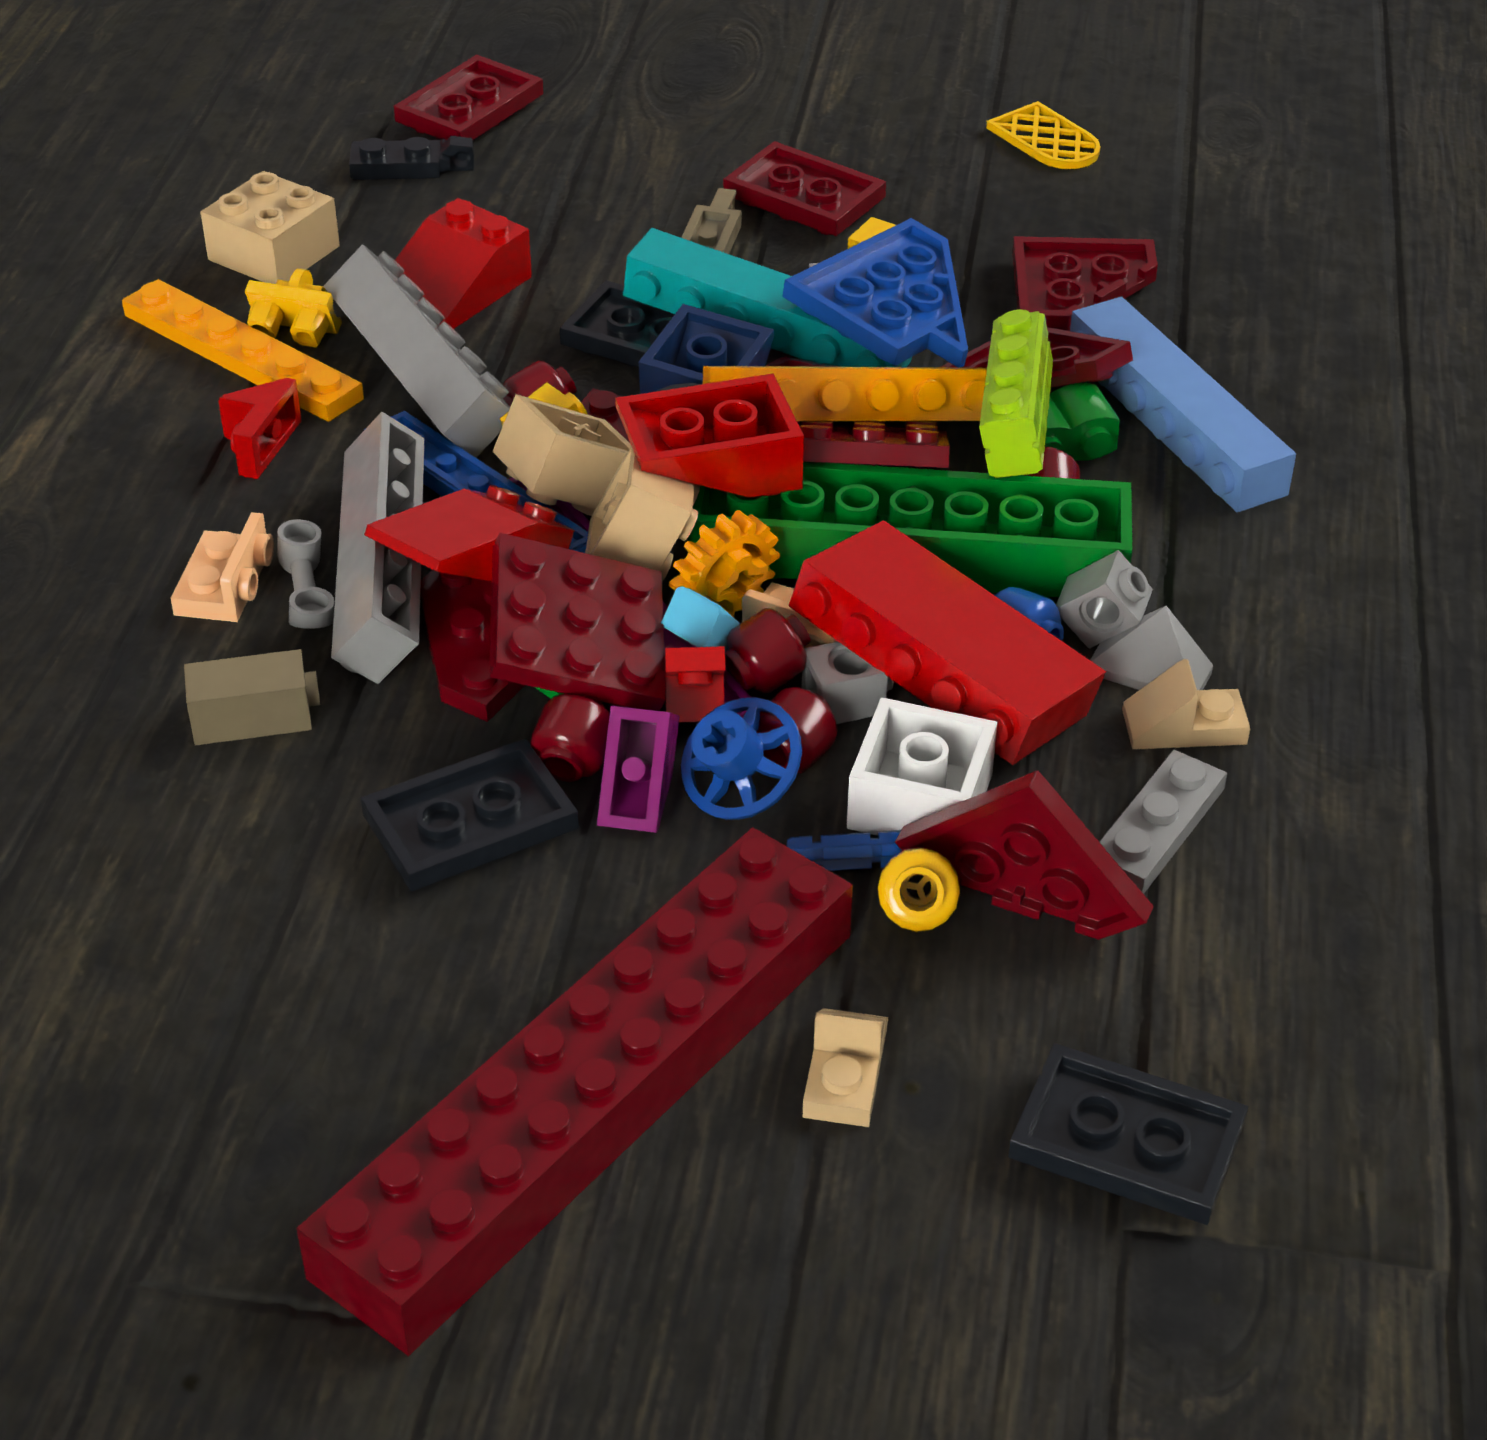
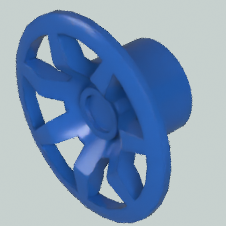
[681,697,802,820]

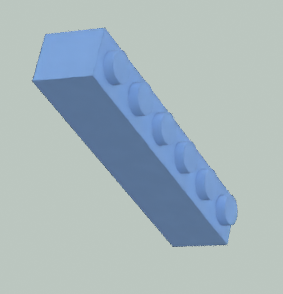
[1070,296,1296,513]

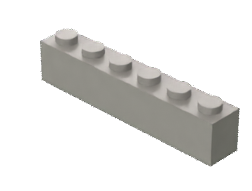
[323,244,510,457]
[331,412,424,684]

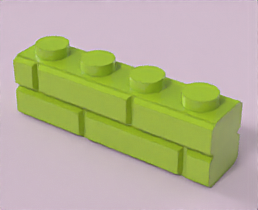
[979,310,1053,478]

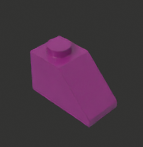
[597,706,680,833]

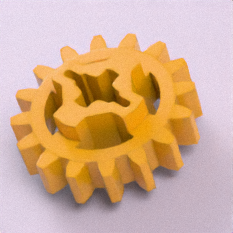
[669,510,780,617]

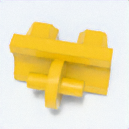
[245,268,342,348]

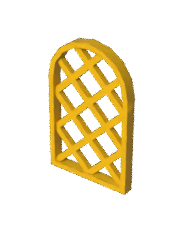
[986,101,1101,169]

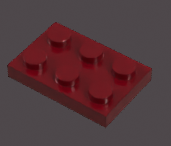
[393,54,544,140]
[723,141,886,236]

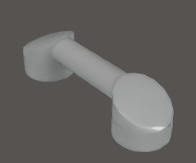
[277,519,335,629]

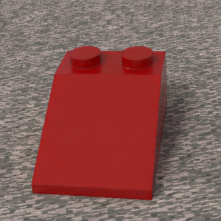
[395,198,532,329]
[615,373,804,498]
[364,485,575,581]

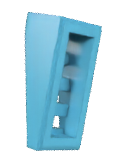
[661,586,740,651]

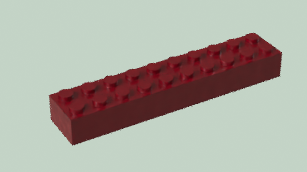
[297,827,853,1357]

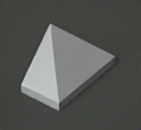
[1090,606,1213,690]

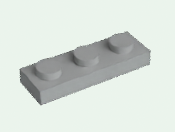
[1100,750,1227,894]

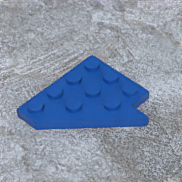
[782,218,968,368]

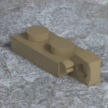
[681,188,742,254]

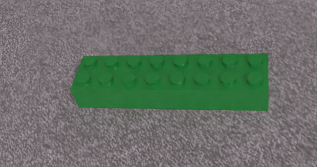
[688,461,1132,597]

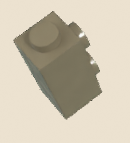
[184,649,320,745]

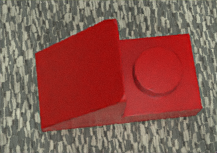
[218,378,302,479]
[664,646,725,722]

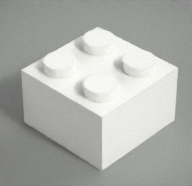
[847,697,998,836]

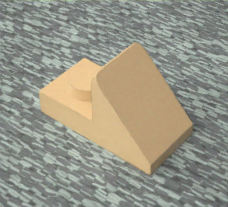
[1122,659,1250,749]
[803,1008,888,1127]

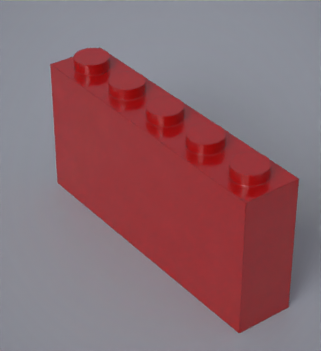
[788,520,1107,765]

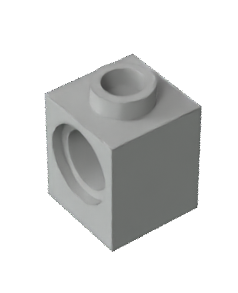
[1056,550,1153,649]
[802,642,893,724]

